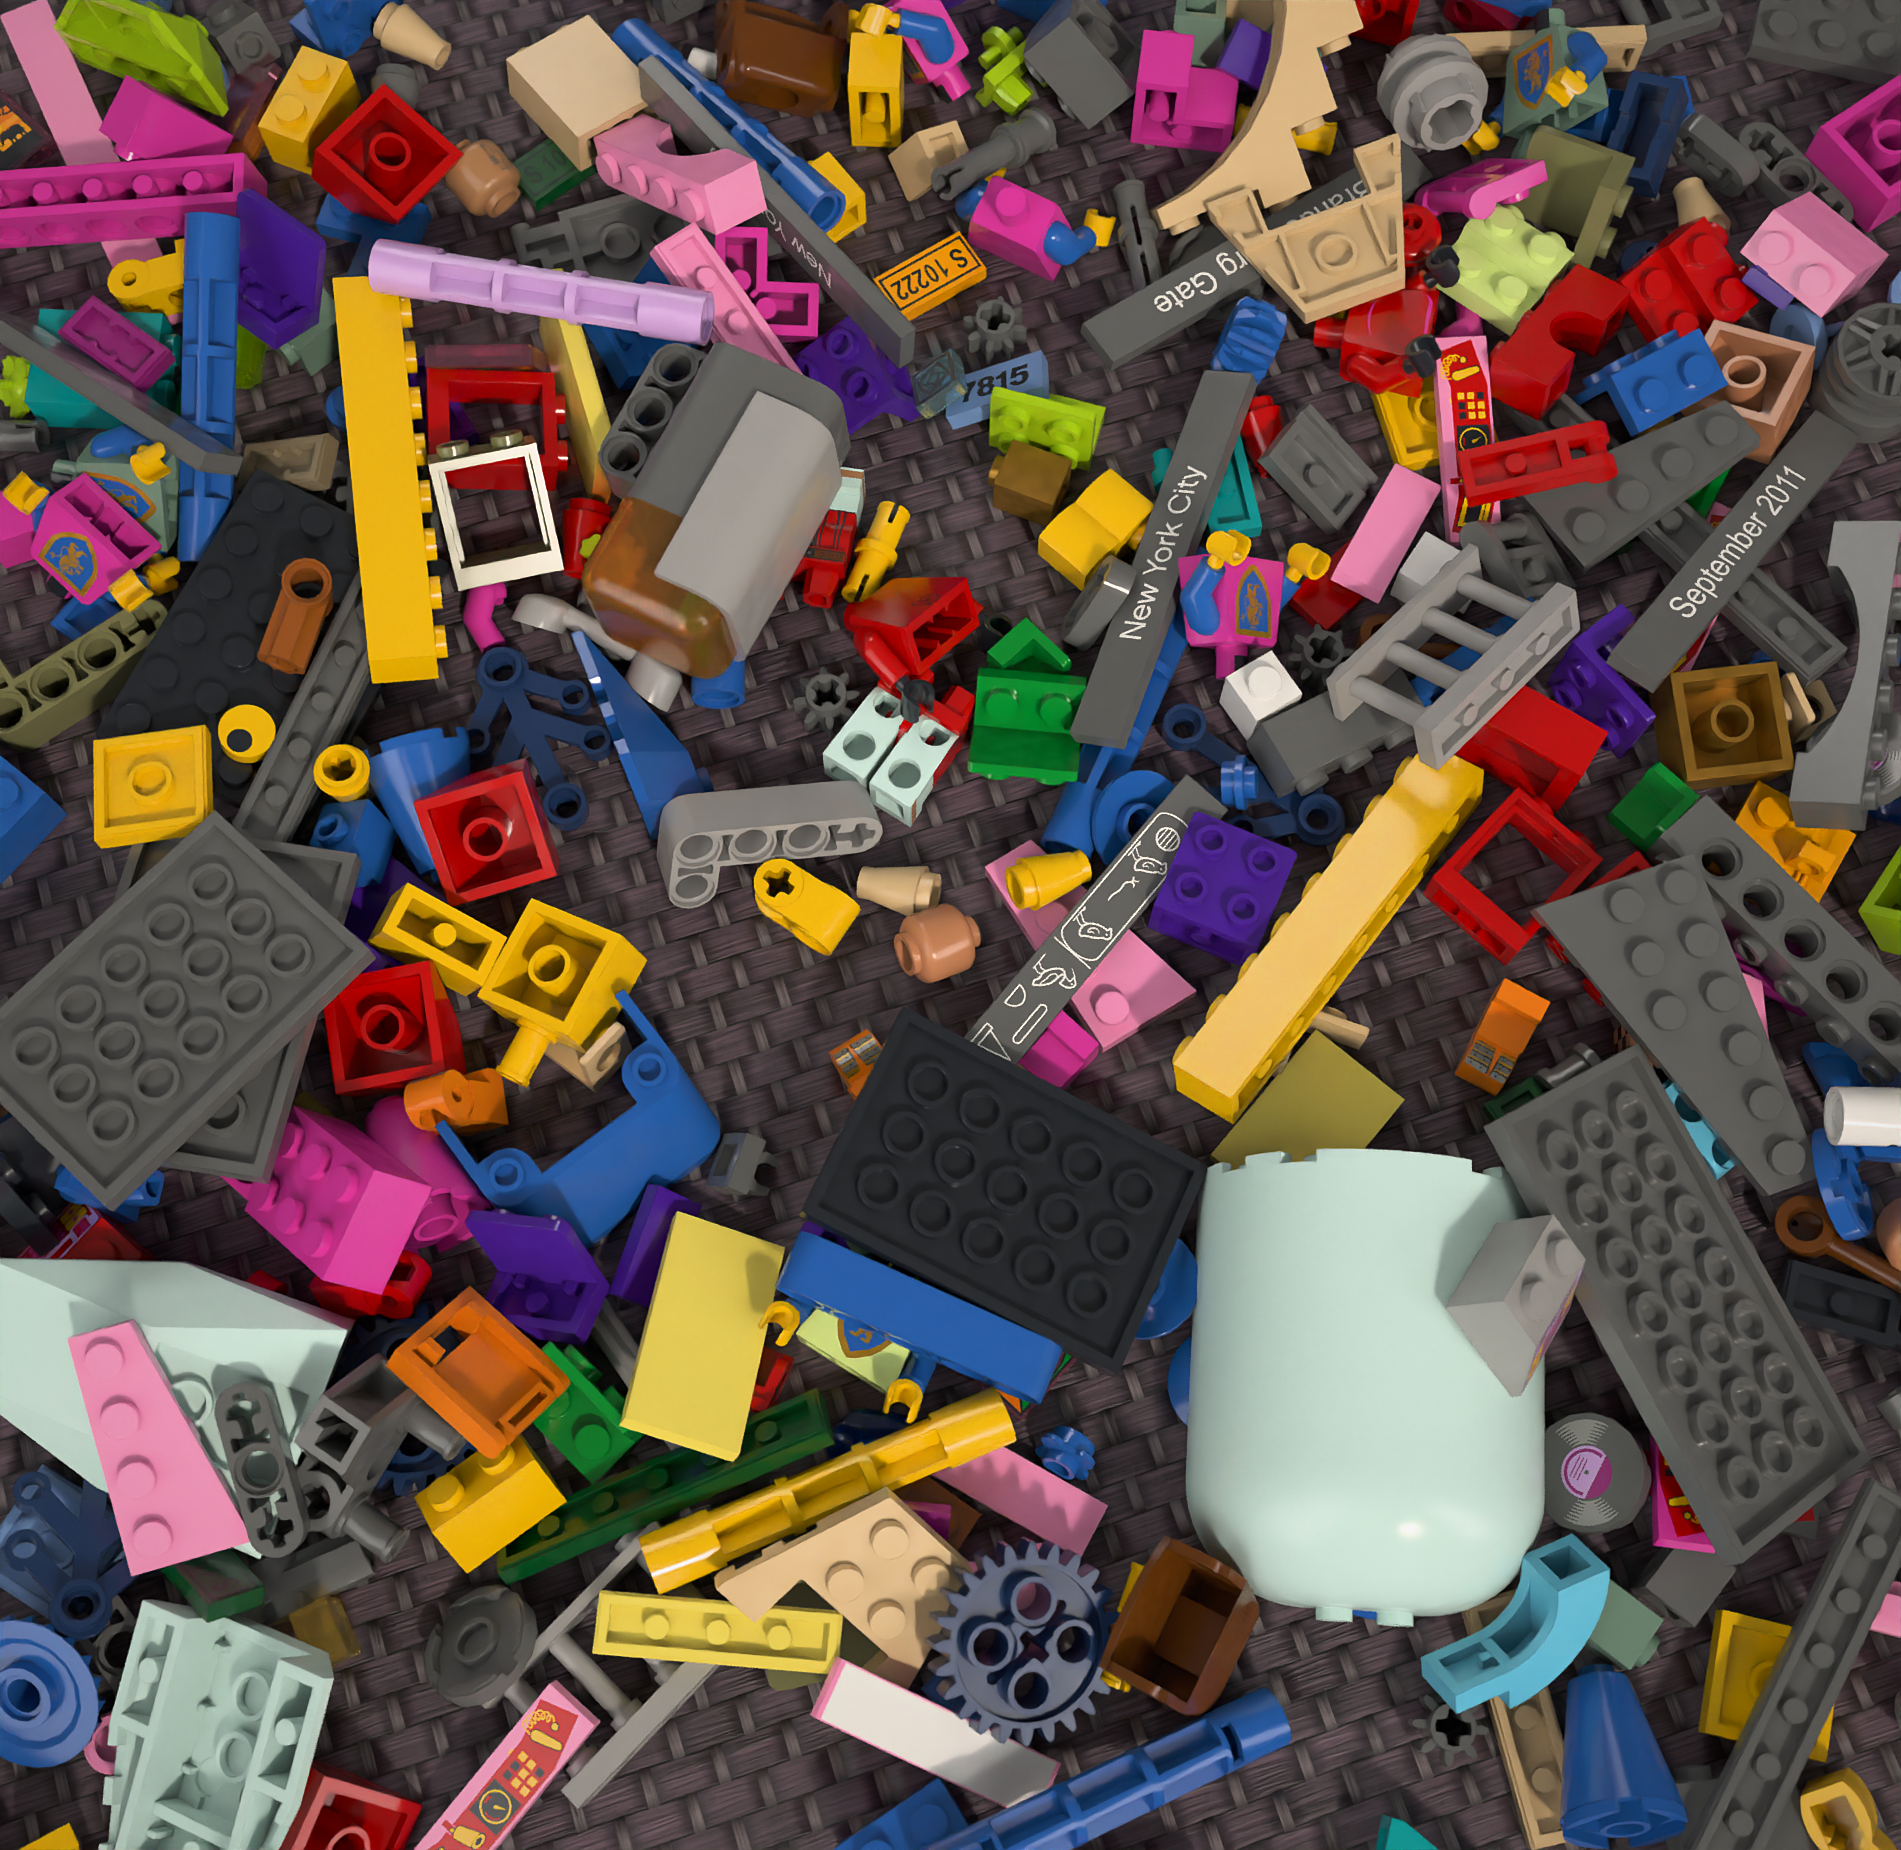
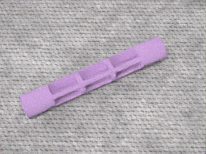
[368,238,715,346]

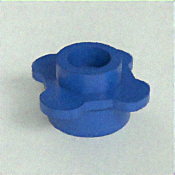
[1035,1425,1095,1480]

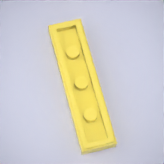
[592,1590,843,1674]

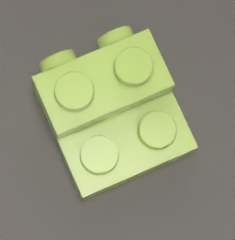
[1436,203,1575,336]

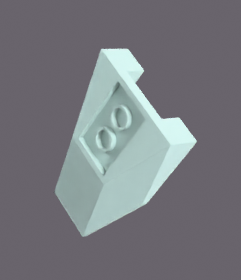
[0,1258,355,1559]

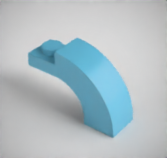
[1421,1533,1610,1714]

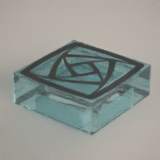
[911,348,968,419]

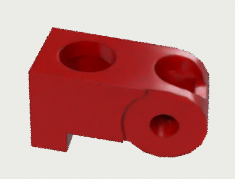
[309,1250,433,1326]

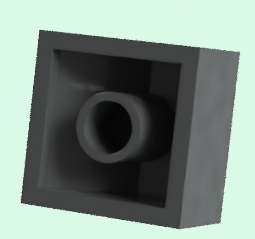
[1023,0,1141,130]

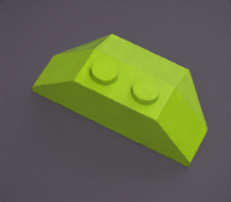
[53,0,229,117]

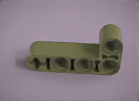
[0,599,168,753]

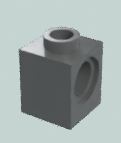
[1630,1547,1737,1628]

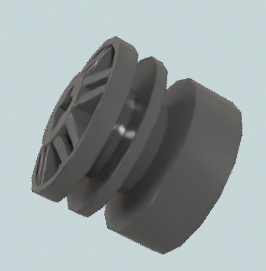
[1808,303,1901,444]

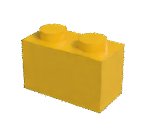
[848,32,904,148]
[258,46,361,175]
[367,882,508,997]
[414,1434,567,1574]

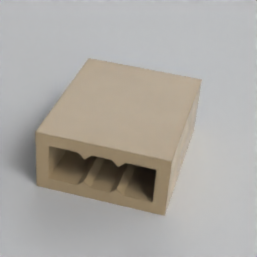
[506,15,661,172]

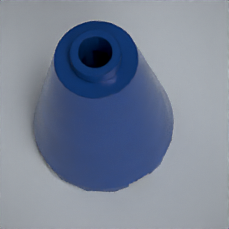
[362,727,471,884]
[1560,1664,1688,1849]

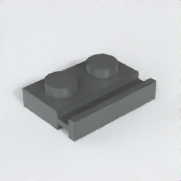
[1257,403,1379,535]

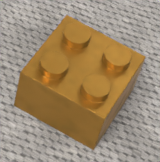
[1648,661,1795,790]

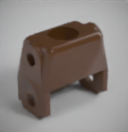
[714,0,849,118]
[1099,1535,1260,1719]

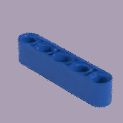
[775,1232,1062,1405]

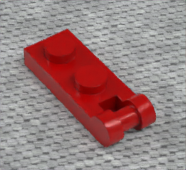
[1457,421,1618,508]

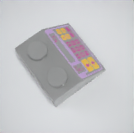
[1445,1214,1586,1397]

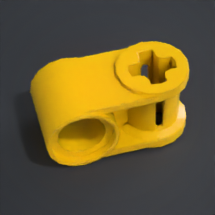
[754,859,861,956]

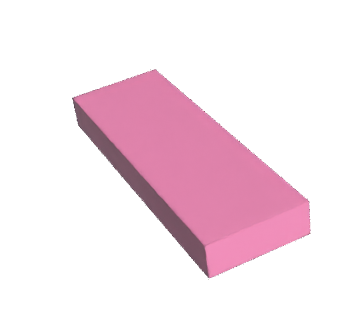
[1331,463,1442,604]
[930,1447,1108,1557]

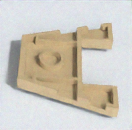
[1207,133,1405,324]
[714,1487,973,1689]

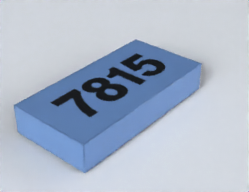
[946,350,1050,430]

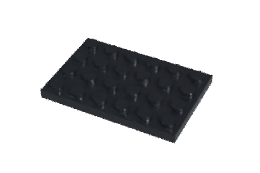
[95,468,450,837]
[799,1007,1209,1377]

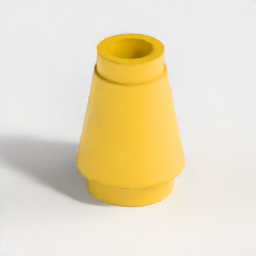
[313,744,370,803]
[1005,850,1092,911]

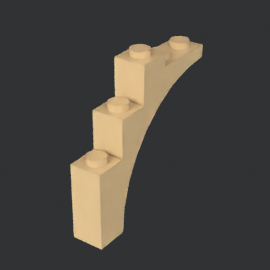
[1149,0,1364,236]

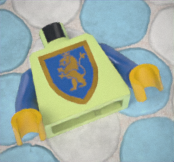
[758,1262,936,1423]

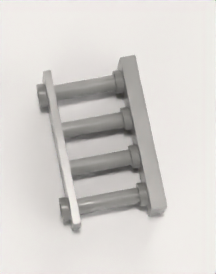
[1326,543,1580,771]
[482,1521,720,1808]

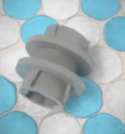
[1377,32,1488,152]

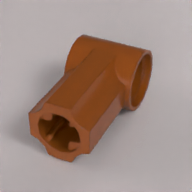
[257,558,334,675]

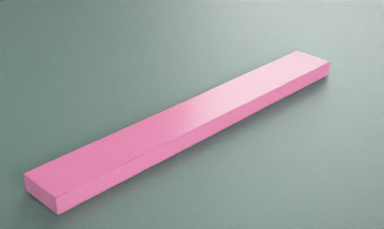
[0,0,183,326]

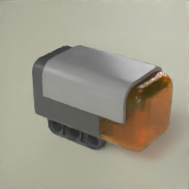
[582,342,851,680]

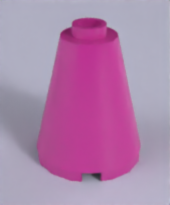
[365,1095,491,1257]

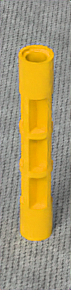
[638,1386,1016,1595]

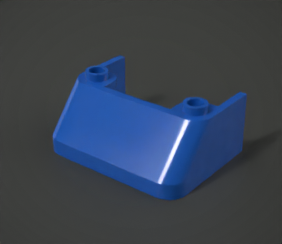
[434,989,722,1250]

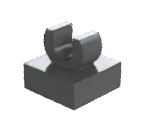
[705,1133,780,1196]

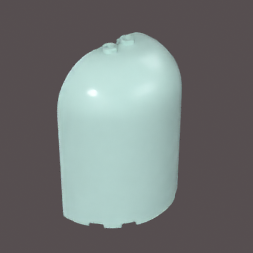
[1186,1149,1545,1627]

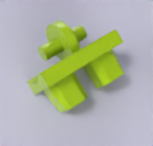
[975,26,1049,117]

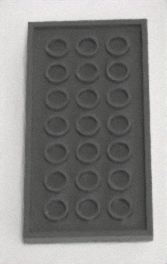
[1483,1042,1872,1567]

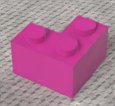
[1130,30,1239,153]
[98,75,234,161]
[715,226,819,343]

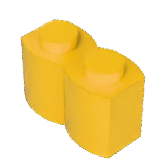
[1038,469,1154,591]
[1800,1767,1897,1850]

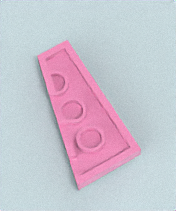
[984,840,1197,1053]
[67,1319,250,1576]

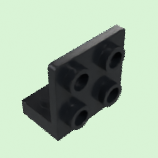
[0,1112,68,1257]

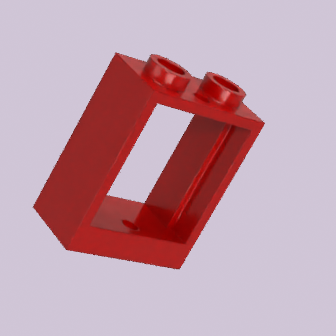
[425,368,568,491]
[1454,685,1609,814]
[1422,787,1603,967]

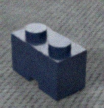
[1607,70,1689,199]

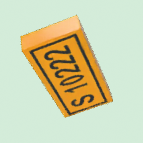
[873,231,986,321]

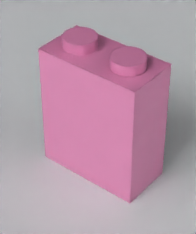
[1740,191,1889,318]

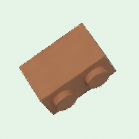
[1680,319,1816,465]

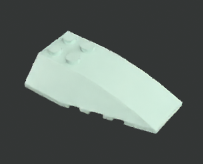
[99,1599,334,1850]

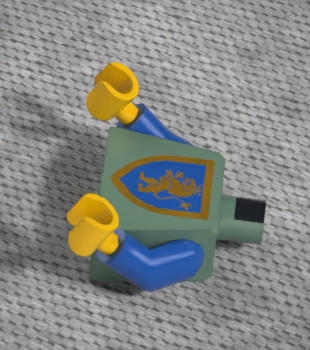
[1462,8,1609,156]
[51,423,180,596]

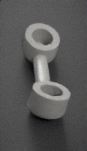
[511,593,682,712]

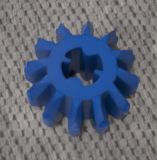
[1210,296,1287,386]

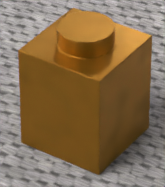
[987,439,1072,527]

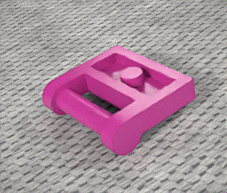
[1414,158,1548,220]

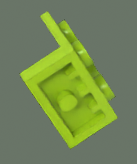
[989,387,1106,471]

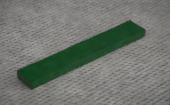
[496,1388,835,1586]

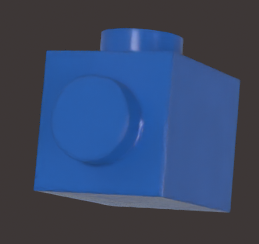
[309,799,397,888]

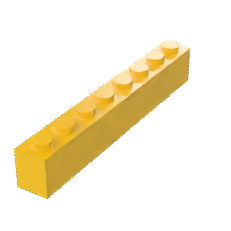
[332,276,448,684]
[1172,753,1484,1125]

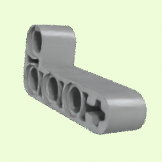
[656,780,883,908]

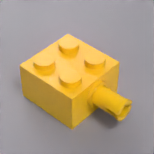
[477,898,647,1088]

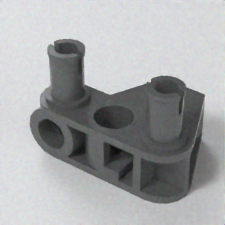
[284,1353,467,1563]

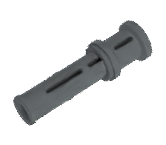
[931,107,1056,200]

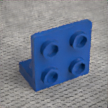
[289,0,404,60]

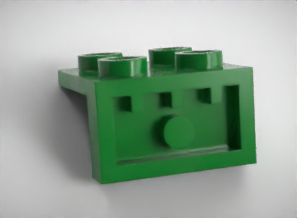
[967,667,1087,785]
[532,1341,646,1485]

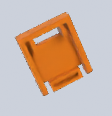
[385,1286,570,1459]

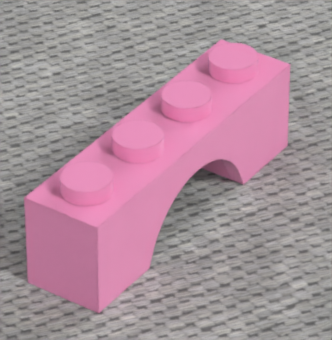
[593,114,767,235]

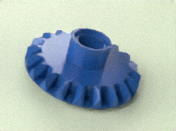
[0,1614,106,1768]

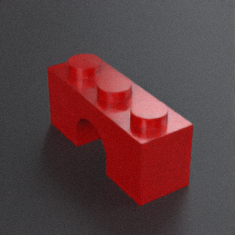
[1488,263,1631,421]

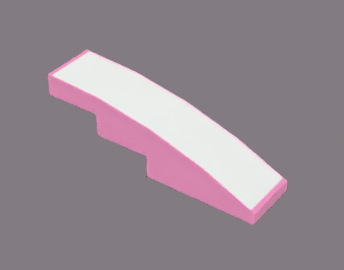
[810,1656,1061,1808]

